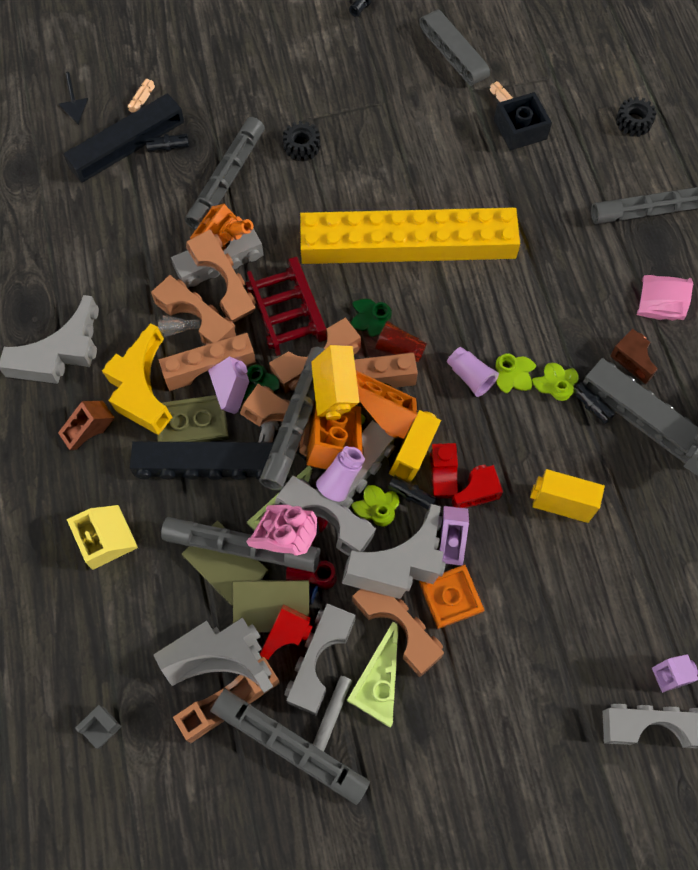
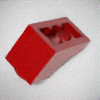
[430,443,458,499]
[451,465,503,508]
[260,604,313,660]

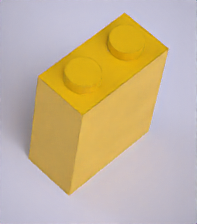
[311,345,359,420]
[389,410,441,483]
[530,469,605,523]

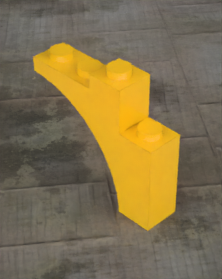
[102,323,172,435]

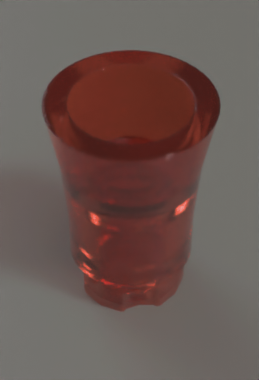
[375,321,427,363]

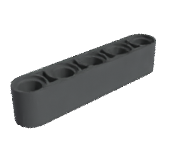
[419,9,490,86]

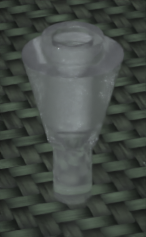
[158,315,200,337]

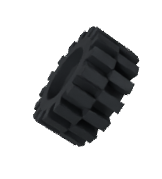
[616,97,657,137]
[283,121,320,161]

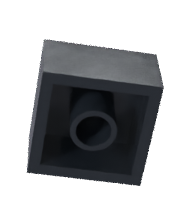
[494,92,552,151]

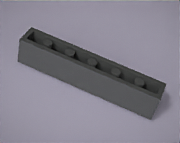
[583,358,698,463]

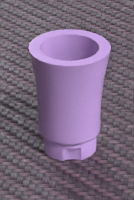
[447,347,499,397]
[316,446,365,502]

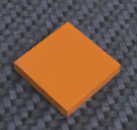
[419,565,485,629]

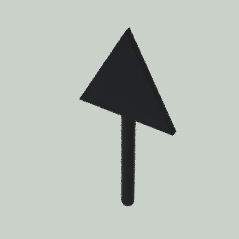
[59,71,88,125]

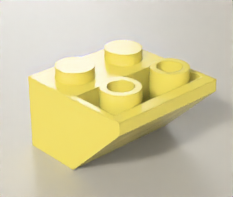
[67,505,138,570]

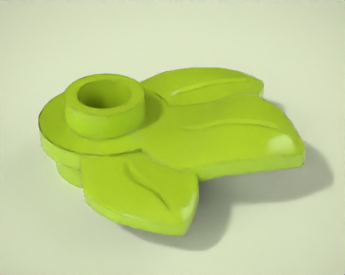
[495,354,536,393]
[532,363,579,401]
[352,485,399,526]

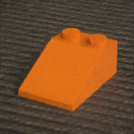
[356,370,417,439]
[307,402,363,470]

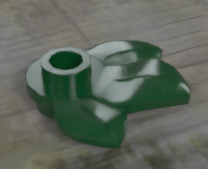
[350,299,392,337]
[242,365,280,401]

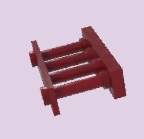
[245,256,327,356]

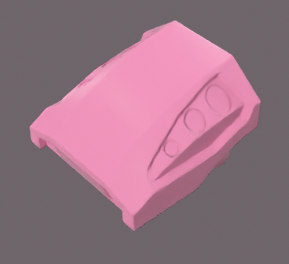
[637,275,693,321]
[246,505,317,556]

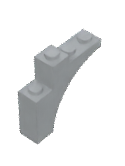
[0,295,99,384]
[342,504,445,599]
[154,618,273,693]

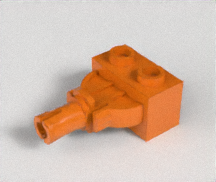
[190,204,253,251]

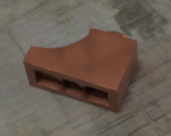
[610,329,658,384]
[58,401,114,450]

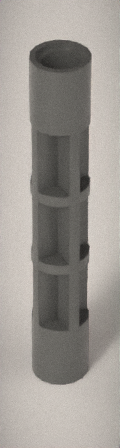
[185,117,265,230]
[591,187,698,224]
[259,347,325,490]
[161,517,320,572]
[210,688,370,805]

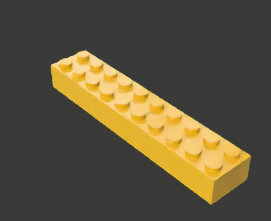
[300,208,520,264]

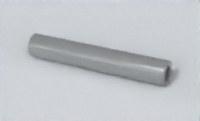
[313,676,352,752]

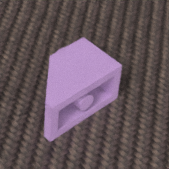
[208,356,249,414]
[439,506,469,565]
[652,654,698,693]

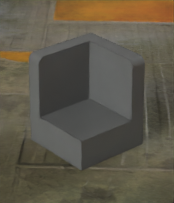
[75,705,122,749]

